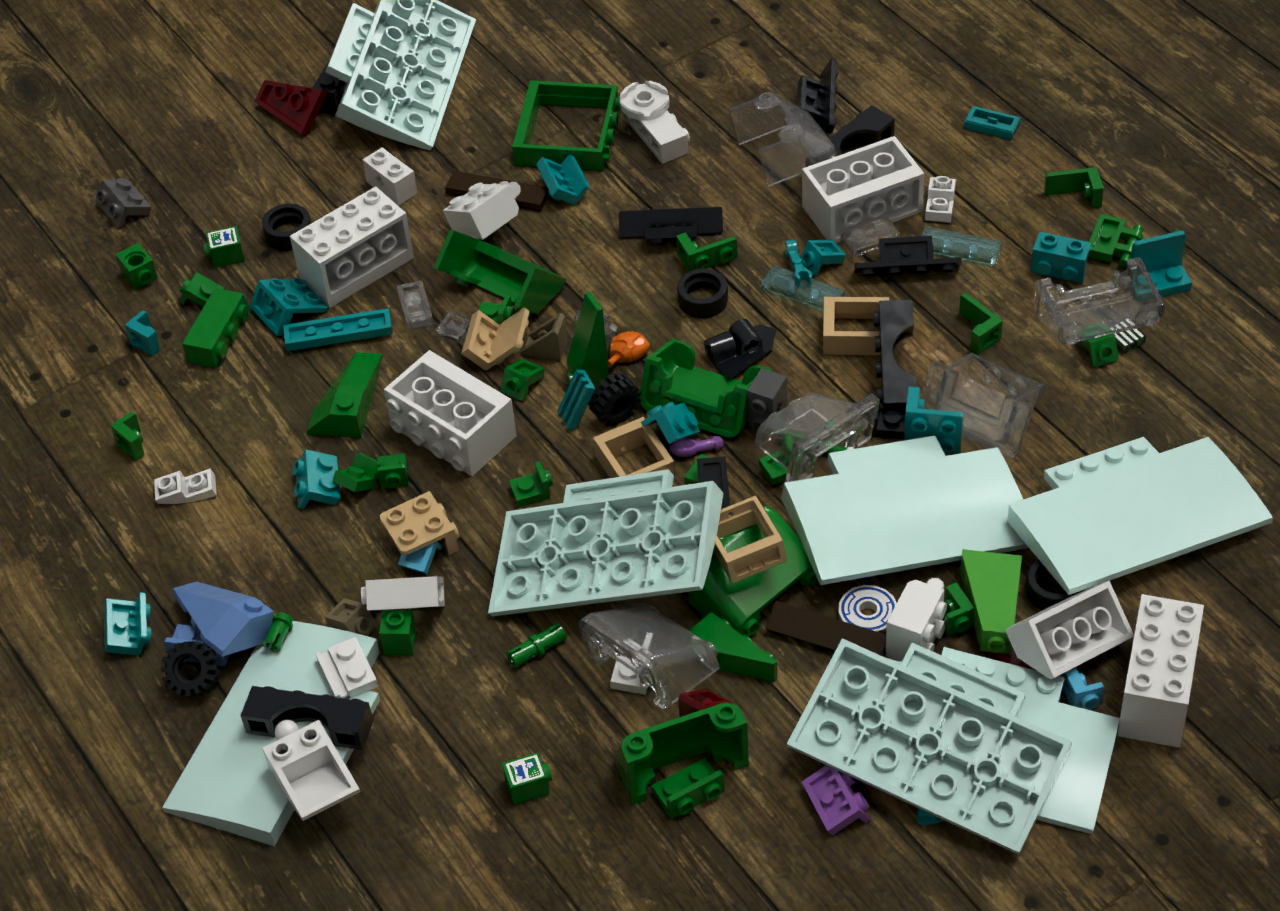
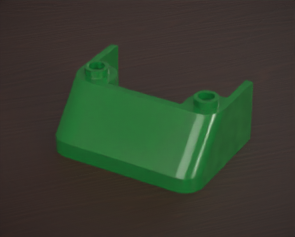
[433,229,566,317]

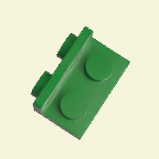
[651,758,725,819]

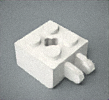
[442,181,521,239]
[886,578,947,662]

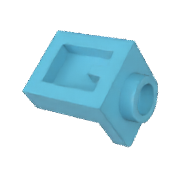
[398,541,443,575]
[1060,667,1105,710]

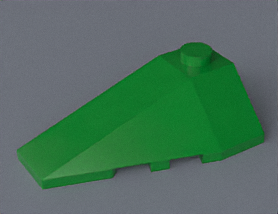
[565,291,609,387]
[307,352,383,438]

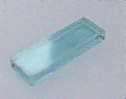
[922,226,1002,266]
[762,265,845,311]

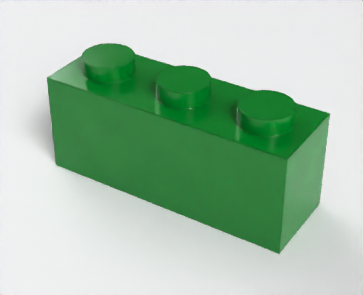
[182,288,249,368]

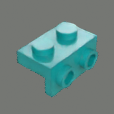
[536,154,589,205]
[1031,232,1091,284]
[641,402,700,444]
[293,449,340,509]
[104,592,151,656]

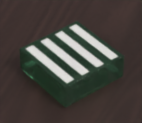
[1109,320,1146,354]

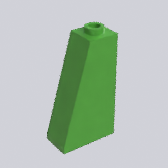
[960,549,1022,654]

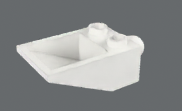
[262,720,360,821]

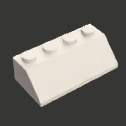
[1005,581,1134,679]

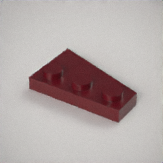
[254,80,328,136]

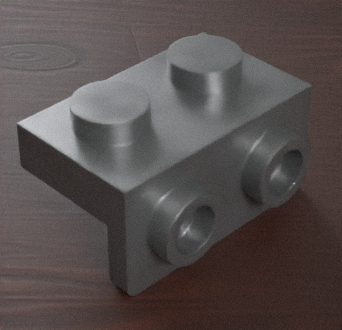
[96,178,151,227]

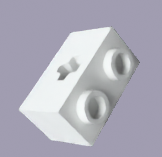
[363,148,418,206]

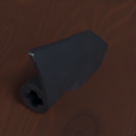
[704,319,776,379]

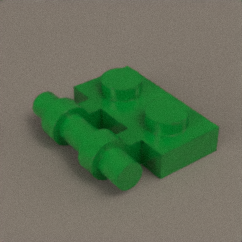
[1088,214,1144,268]

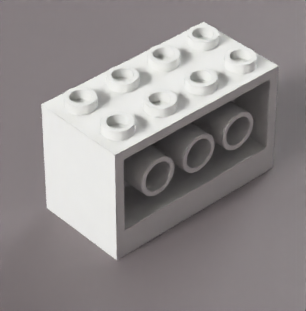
[802,136,924,243]
[290,187,414,308]
[384,350,517,476]
[1117,594,1204,748]

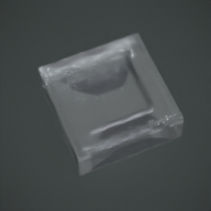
[436,311,471,343]

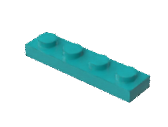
[283,308,393,351]

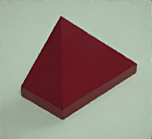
[678,688,732,717]

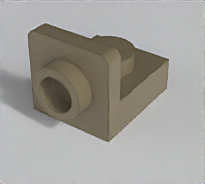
[324,598,377,636]

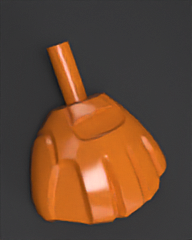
[608,331,650,367]

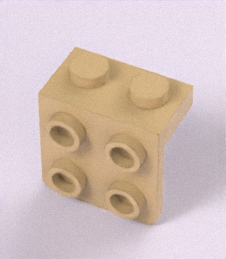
[461,307,529,371]
[380,491,460,555]

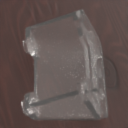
[1033,257,1165,344]
[579,603,720,710]

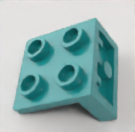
[1128,231,1192,302]
[249,278,328,336]
[904,386,963,454]

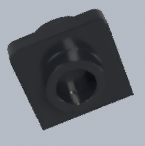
[866,398,906,439]

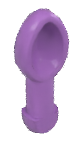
[669,436,724,457]

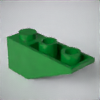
[686,612,778,682]

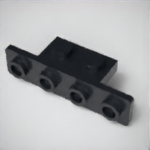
[796,58,838,141]
[619,206,723,243]
[854,236,962,277]

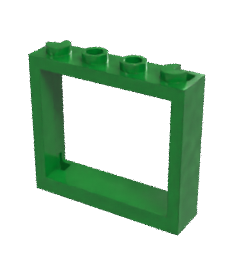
[512,80,621,171]

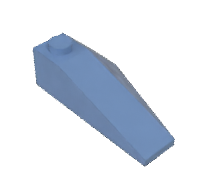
[173,581,274,657]

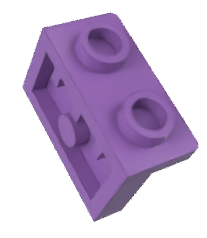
[802,765,871,835]

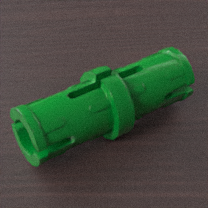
[506,623,567,668]

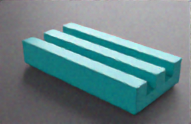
[964,106,1021,140]
[557,370,595,430]

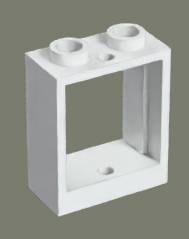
[361,576,445,610]

